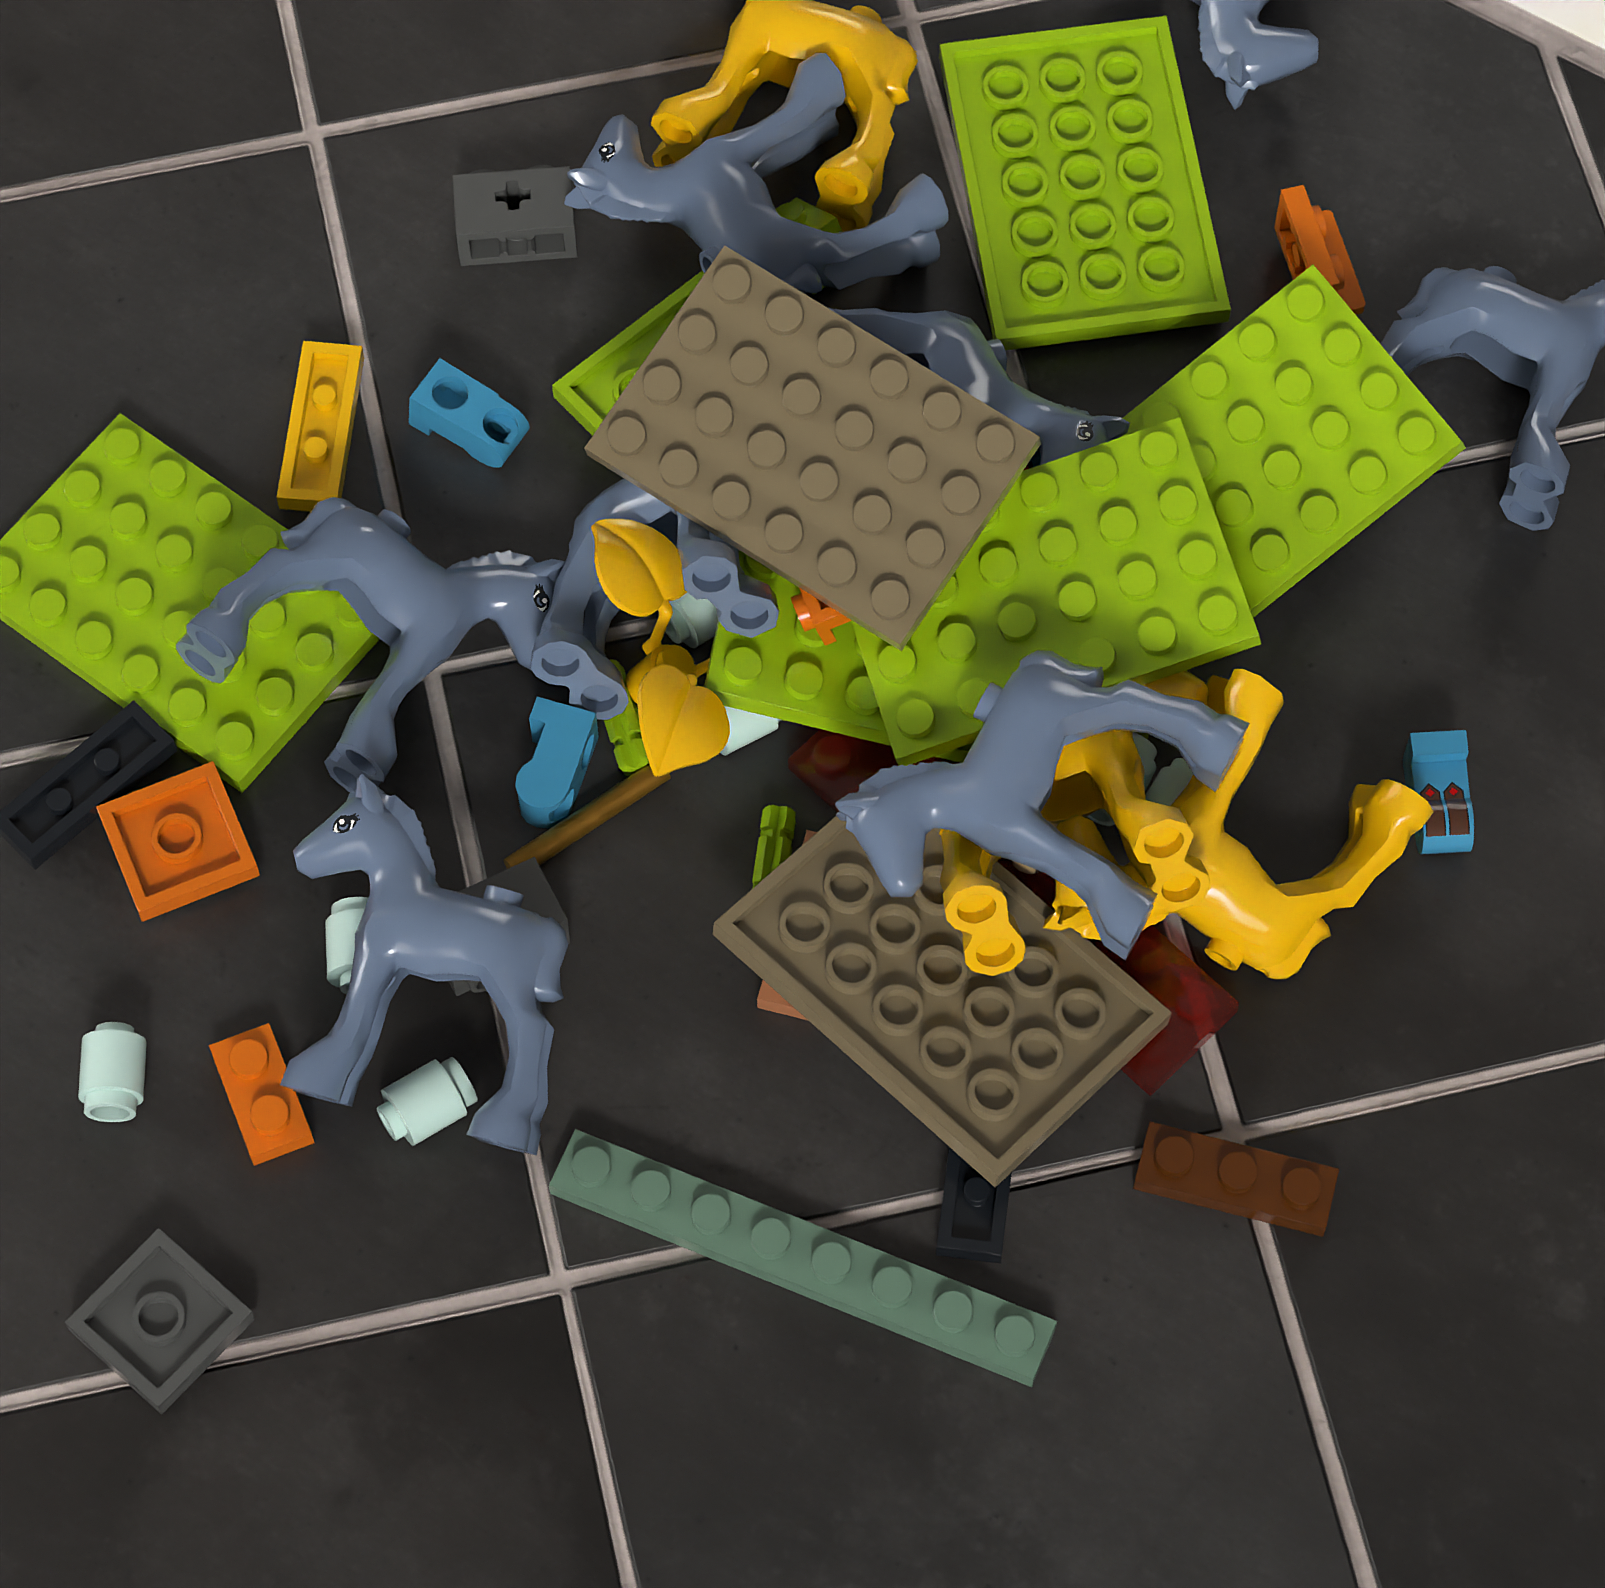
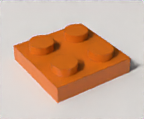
[96,761,260,922]

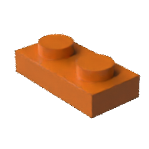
[209,1023,315,1166]

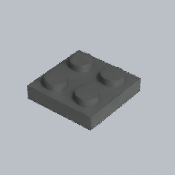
[65,1228,255,1414]

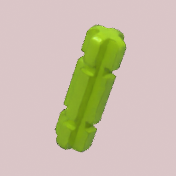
[604,659,649,776]
[752,805,796,889]

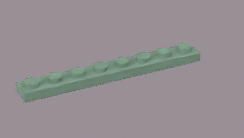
[549,1129,1057,1387]

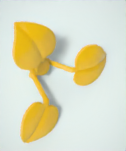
[591,519,730,777]

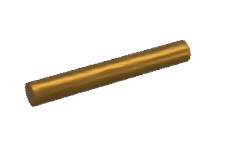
[503,764,671,869]

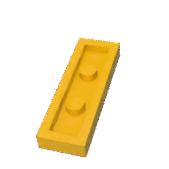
[277,341,364,512]

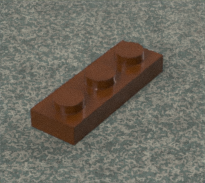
[1133,1122,1339,1237]

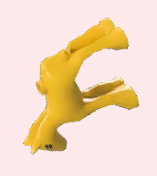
[651,0,918,232]
[1043,669,1434,979]
[939,670,1211,976]

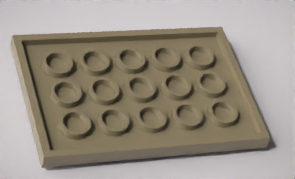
[584,245,1041,651]
[712,816,1172,1187]

